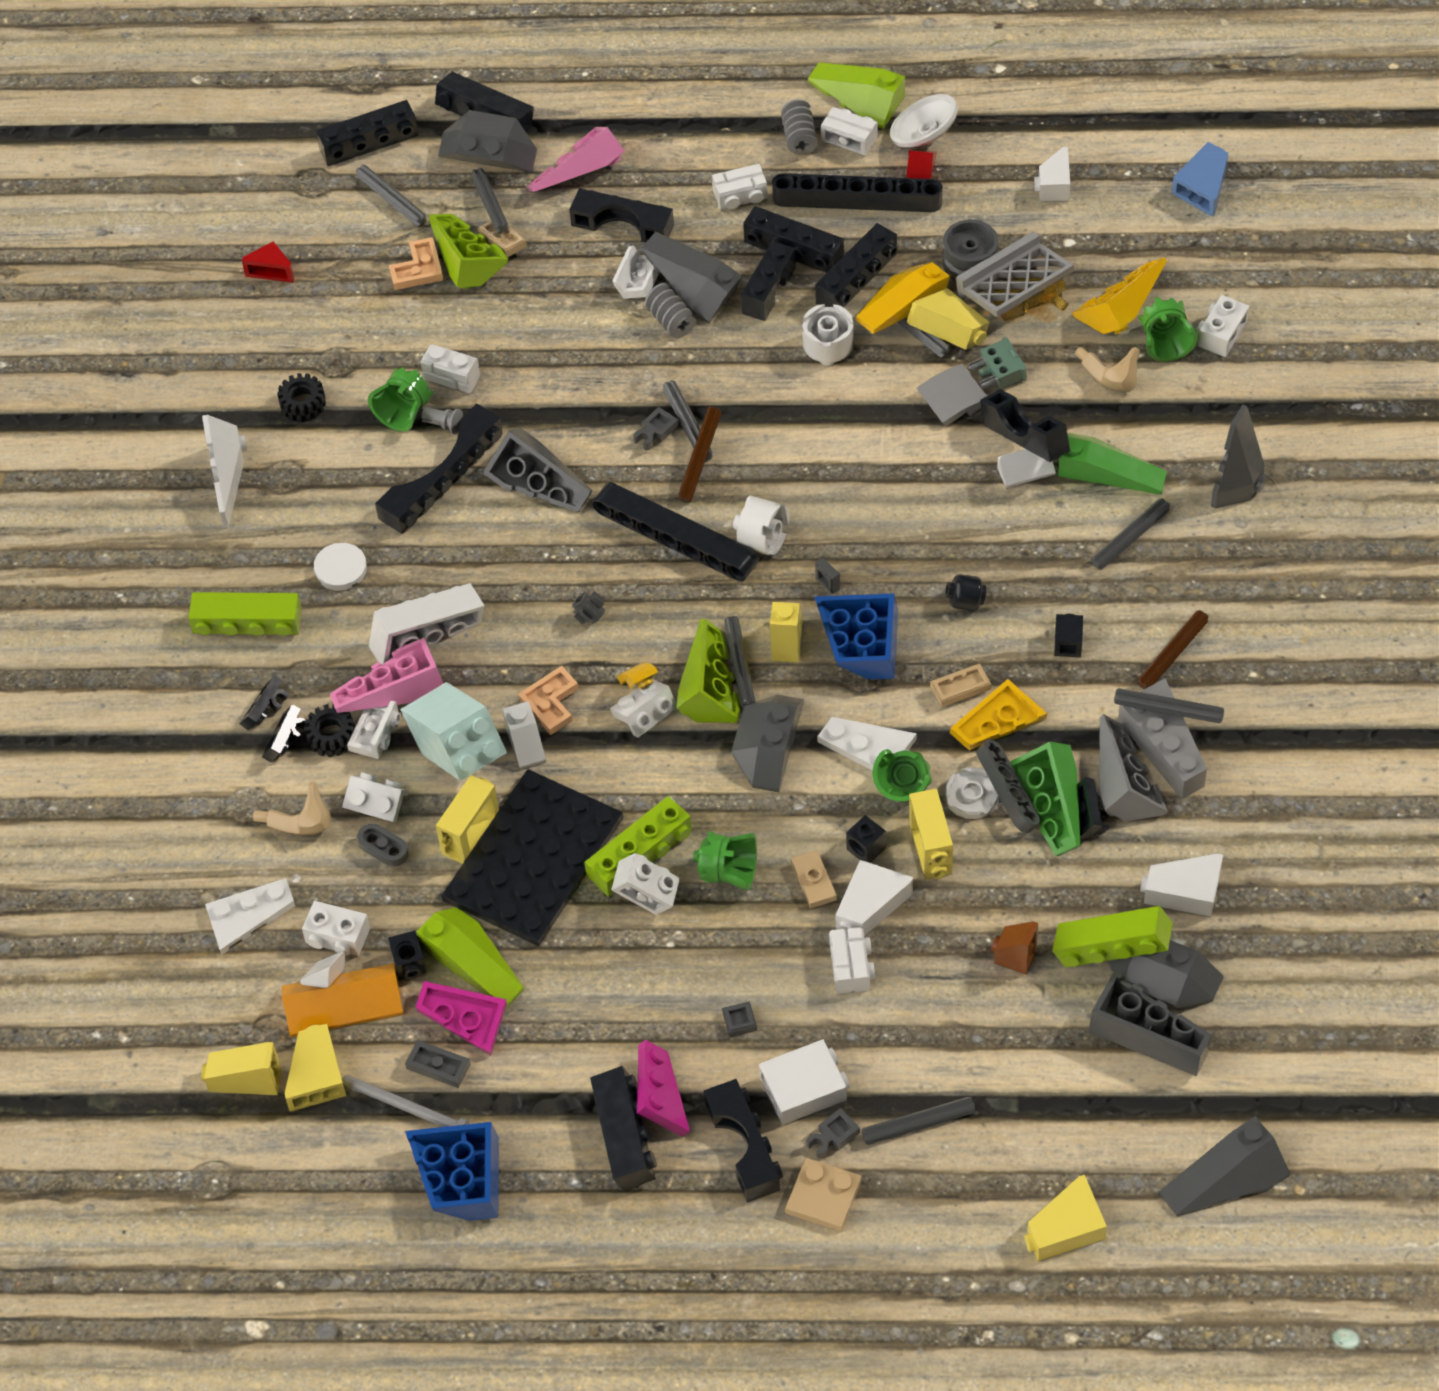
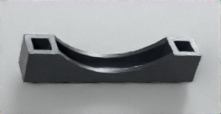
[375,403,503,534]

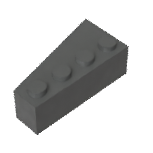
[1089,970,1211,1077]

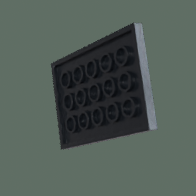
[441,769,624,946]

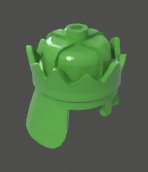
[1138,297,1198,362]
[368,367,434,432]
[872,749,932,802]
[693,831,757,891]

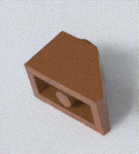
[991,921,1038,975]

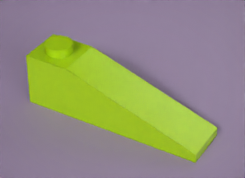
[808,62,905,129]
[429,214,508,289]
[677,618,740,723]
[416,907,524,1010]

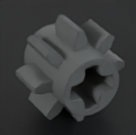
[572,591,605,625]

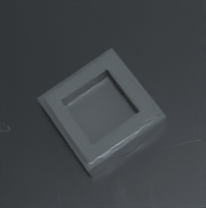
[815,557,840,594]
[722,1001,757,1037]

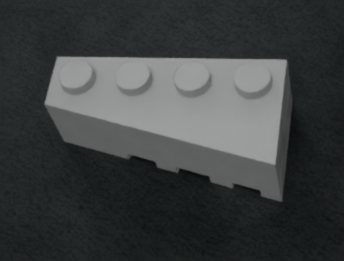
[1118,678,1207,799]

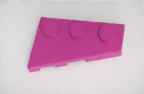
[416,981,507,1056]
[637,1039,690,1137]

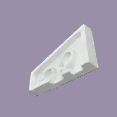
[817,717,917,771]
[205,878,295,955]

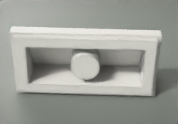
[997,449,1056,488]
[300,951,345,988]

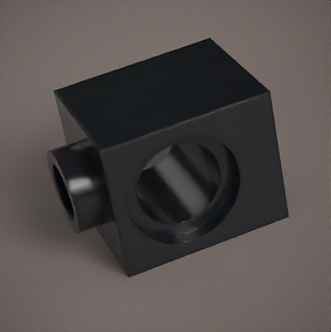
[1054,613,1083,658]
[846,815,886,863]
[388,930,427,980]

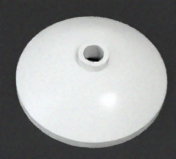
[890,94,958,148]

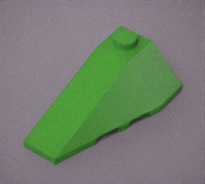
[1058,433,1167,495]
[1010,742,1080,856]

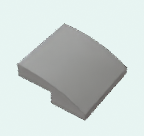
[916,364,987,427]

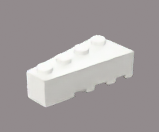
[369,583,485,665]

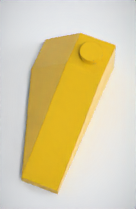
[1072,257,1167,334]
[856,262,950,334]

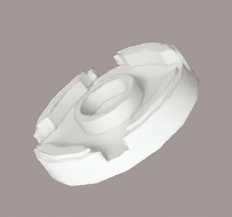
[314,543,367,591]
[945,767,1000,819]

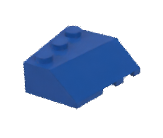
[814,593,898,680]
[405,1122,499,1221]

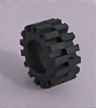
[277,373,326,422]
[304,704,355,757]

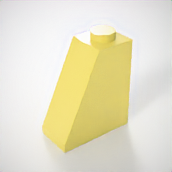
[906,288,990,350]
[770,602,803,663]
[284,1024,346,1112]
[201,1042,282,1095]
[1024,1175,1107,1261]

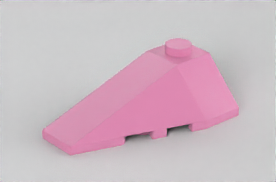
[526,127,625,192]
[330,638,444,713]

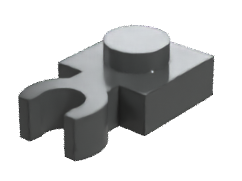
[633,407,679,451]
[806,1108,860,1159]

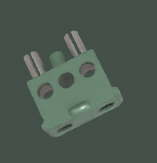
[967,337,1027,390]

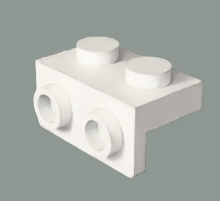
[612,246,659,299]
[610,679,677,737]
[347,700,401,759]
[342,772,409,822]

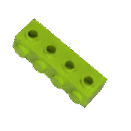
[188,592,302,636]
[585,796,692,897]
[1052,906,1173,968]

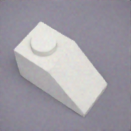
[1034,147,1070,202]
[502,701,546,770]

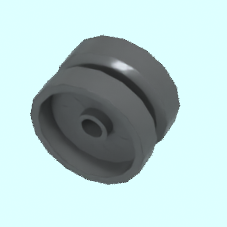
[942,219,999,281]

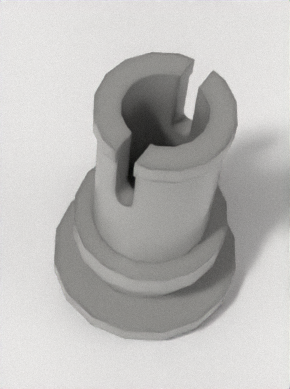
[421,406,463,434]

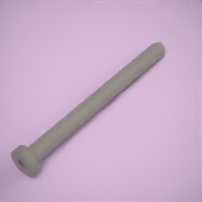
[342,1075,470,1127]

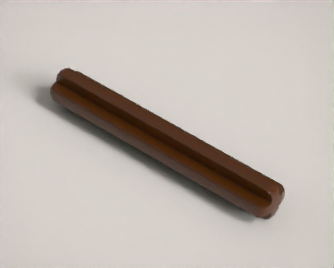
[678,407,721,503]
[1138,610,1209,689]

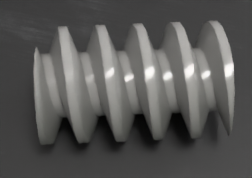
[781,99,818,155]
[645,283,697,338]

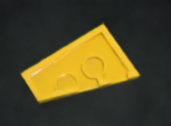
[950,679,1047,751]

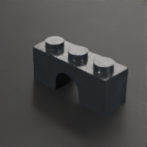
[741,241,796,321]

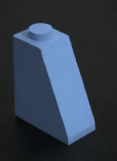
[1172,142,1228,217]

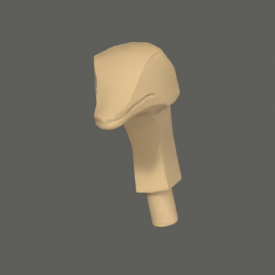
[1075,347,1140,392]
[253,782,331,836]

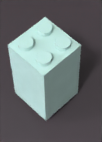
[400,682,507,781]

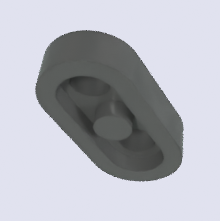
[357,824,408,866]

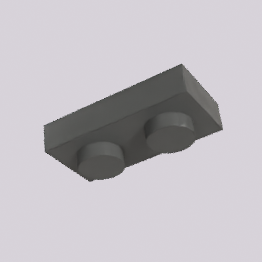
[405,1040,471,1088]

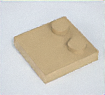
[785,1158,862,1232]

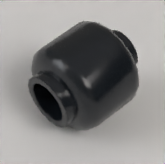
[945,574,986,611]

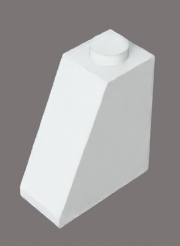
[1140,854,1223,917]
[836,860,913,936]

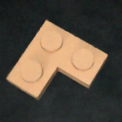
[389,237,443,290]
[518,666,578,735]

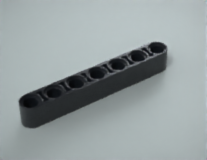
[772,173,943,212]
[592,482,760,582]

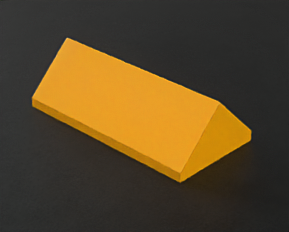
[282,963,404,1038]

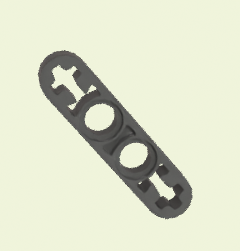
[976,739,1040,833]

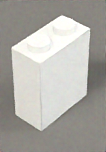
[759,1039,850,1125]

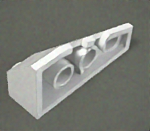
[202,415,247,528]

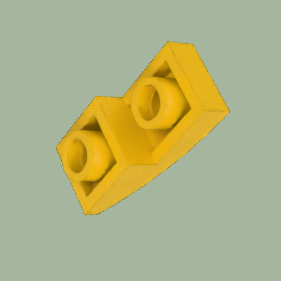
[617,662,658,689]

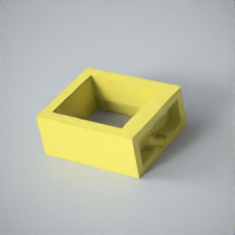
[436,775,499,864]
[909,788,953,879]

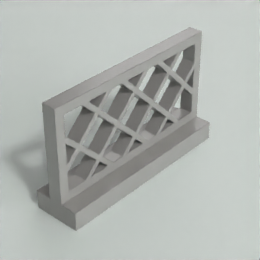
[956,232,1074,317]

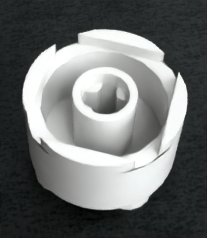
[802,304,854,366]
[733,495,789,556]

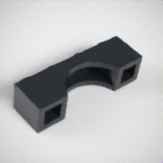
[569,188,674,243]
[980,389,1070,462]
[704,1079,783,1202]

